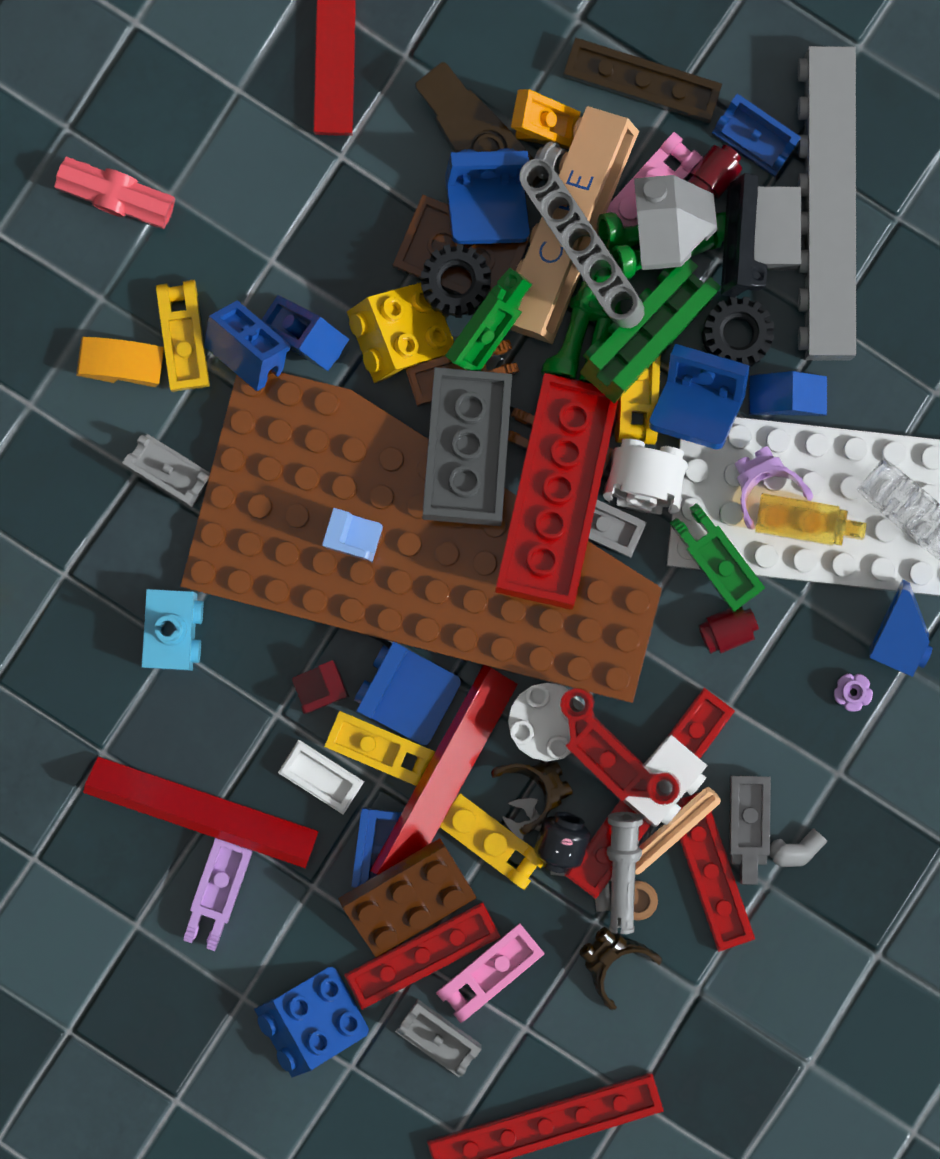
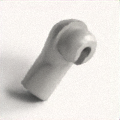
[769,828,828,867]

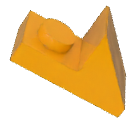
[511,89,581,149]

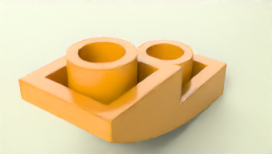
[76,337,164,387]

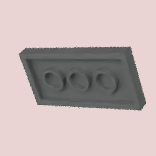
[422,367,512,526]

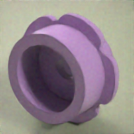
[834,674,873,712]

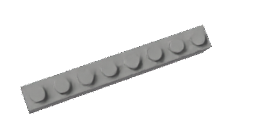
[798,46,856,361]

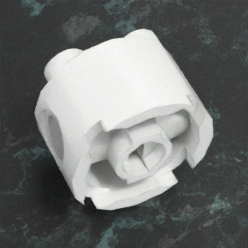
[603,439,688,514]
[508,683,584,761]

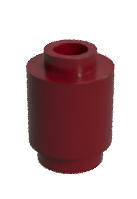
[688,144,743,198]
[698,606,759,654]

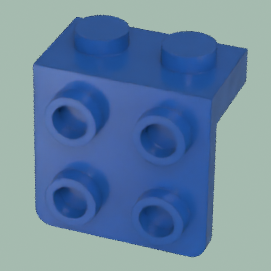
[445,148,530,244]
[649,344,750,449]
[354,641,461,745]
[254,967,369,1077]

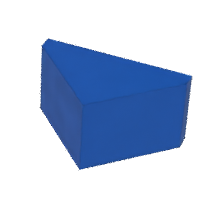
[749,371,827,416]

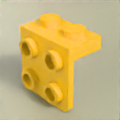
[347,282,454,383]

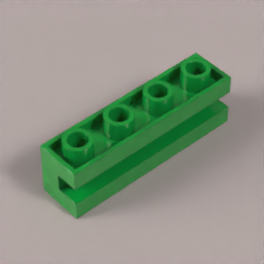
[580,258,721,404]

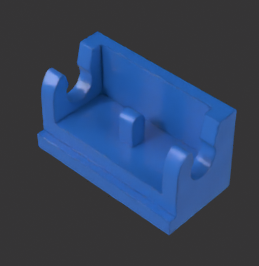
[712,93,801,177]
[204,300,291,391]
[351,807,402,887]

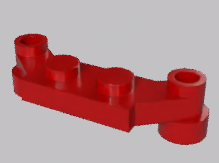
[560,688,681,805]

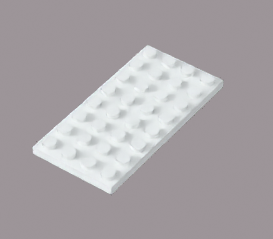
[666,417,940,596]

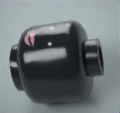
[534,812,590,873]

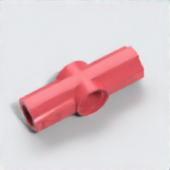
[54,157,176,229]

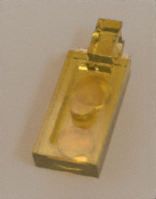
[754,493,867,546]

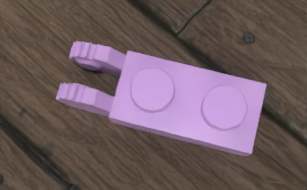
[183,838,253,951]

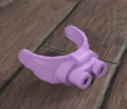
[735,447,813,530]

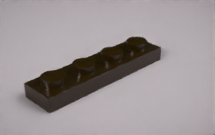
[563,37,722,124]

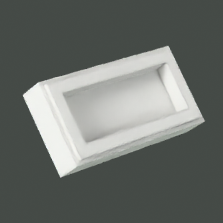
[278,740,365,815]

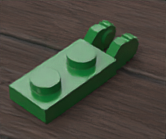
[670,503,765,612]

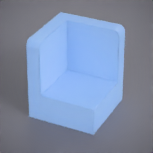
[322,508,383,562]

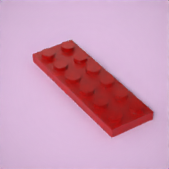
[495,373,618,610]

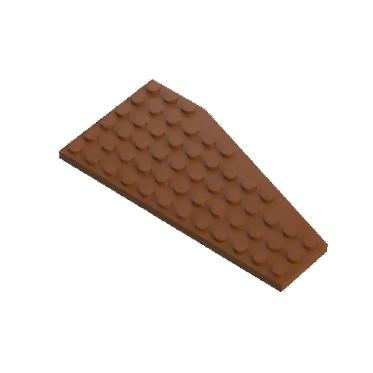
[180,370,662,703]

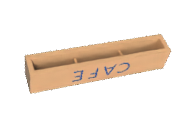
[511,106,639,344]

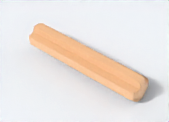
[635,787,721,875]

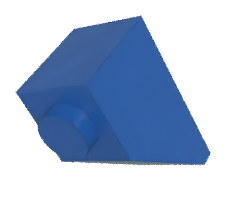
[261,295,349,371]
[869,579,933,677]

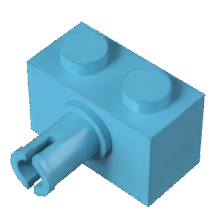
[142,589,203,671]

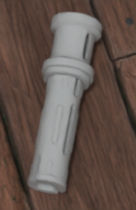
[607,812,643,934]

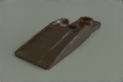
[415,62,543,194]

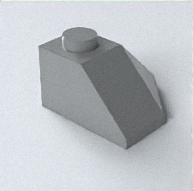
[634,175,717,270]

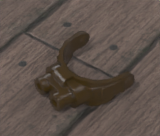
[491,761,573,835]
[579,927,663,1011]

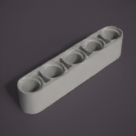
[520,159,644,328]

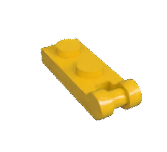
[156,280,210,392]
[615,355,661,445]
[324,711,436,786]
[440,793,544,890]

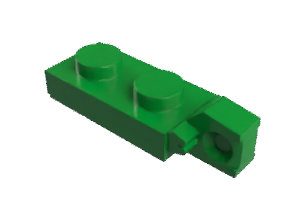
[445,268,532,371]

